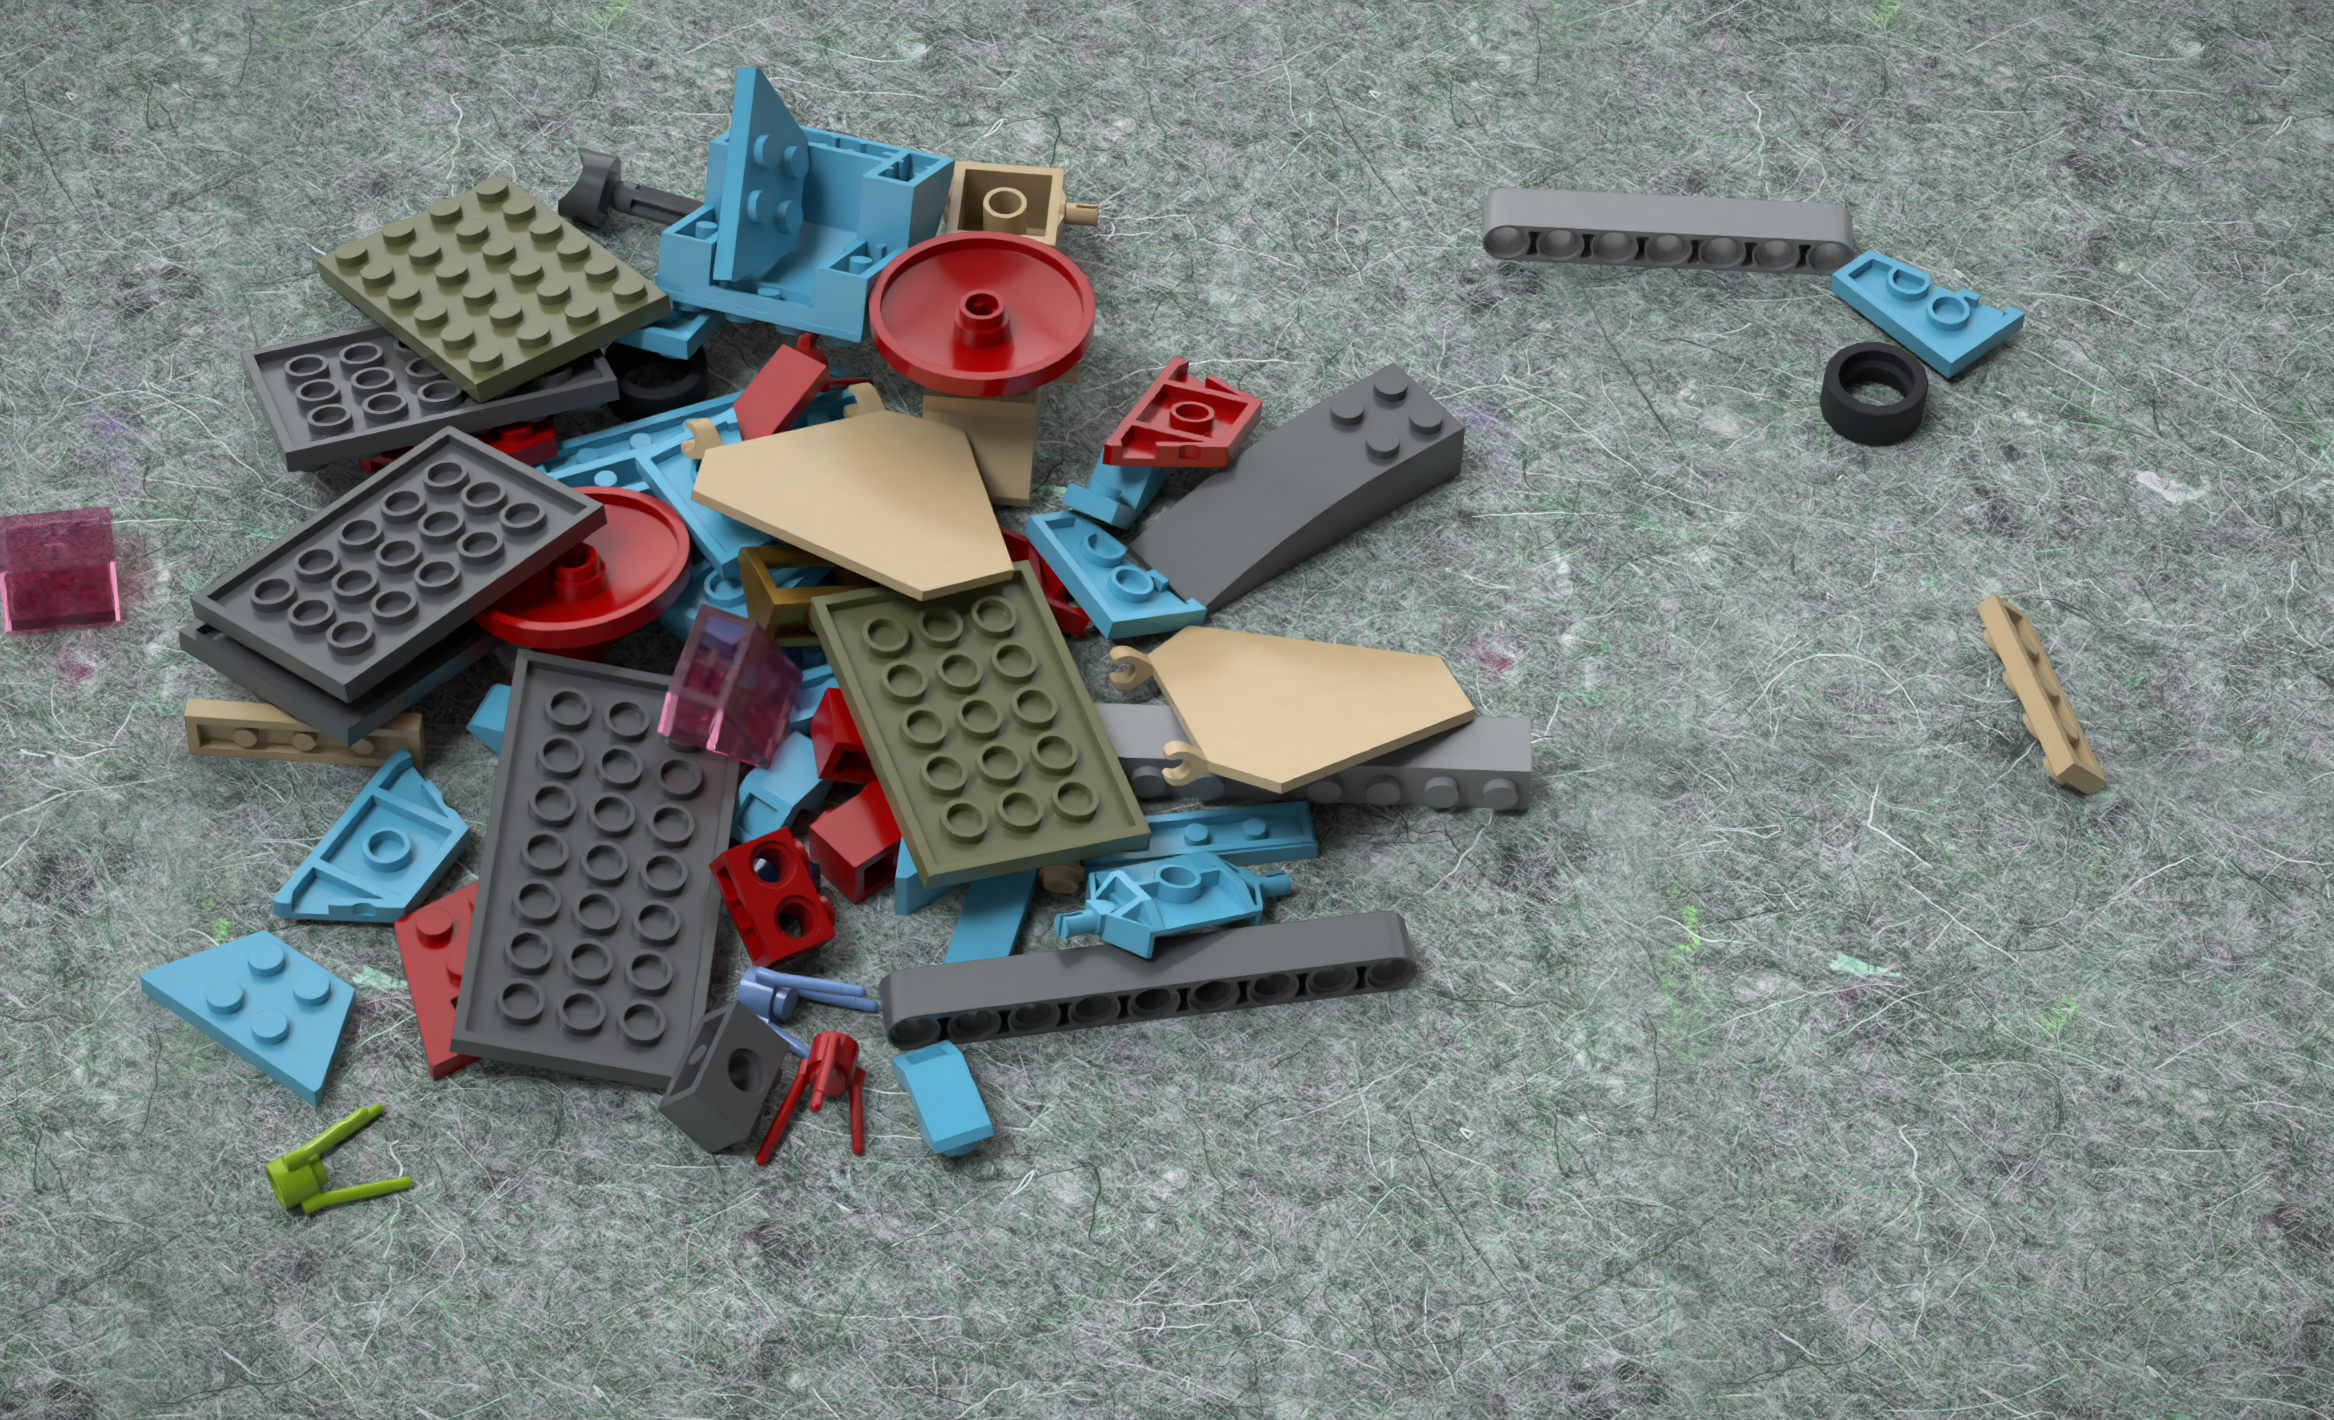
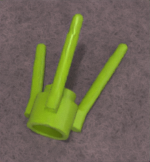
[264,1103,413,1215]

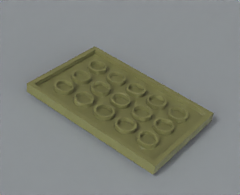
[316,175,672,403]
[808,560,1151,890]

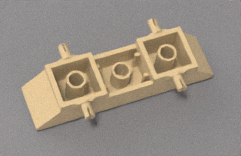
[888,160,1099,507]

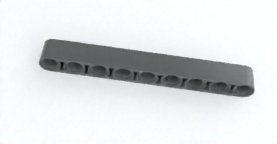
[878,911,1417,1050]

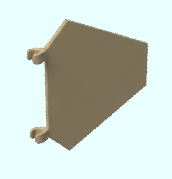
[681,382,1014,601]
[1109,625,1475,794]

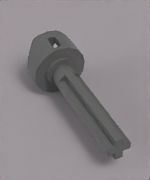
[558,147,704,228]

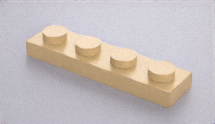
[1977,593,2107,795]
[184,698,426,770]

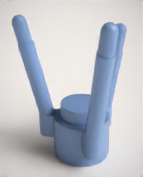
[736,965,879,1059]

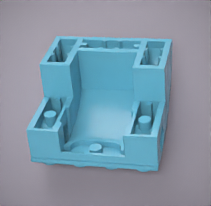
[657,125,955,347]

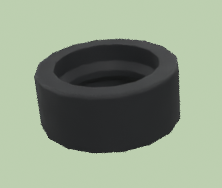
[604,341,709,422]
[1819,342,1929,445]

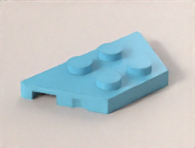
[713,67,809,282]
[272,746,470,923]
[140,930,357,1107]

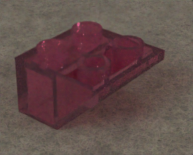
[0,504,122,632]
[657,603,804,770]

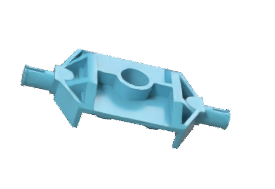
[1054,851,1291,958]

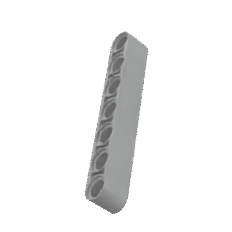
[1482,187,1854,276]

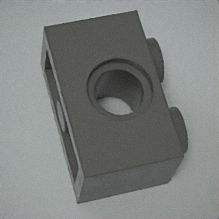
[657,1000,790,1154]

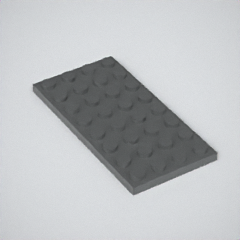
[449,648,750,1090]

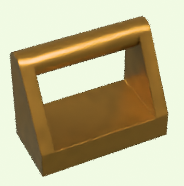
[738,545,873,648]

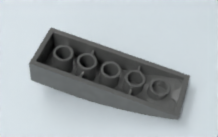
[1128,362,1465,616]

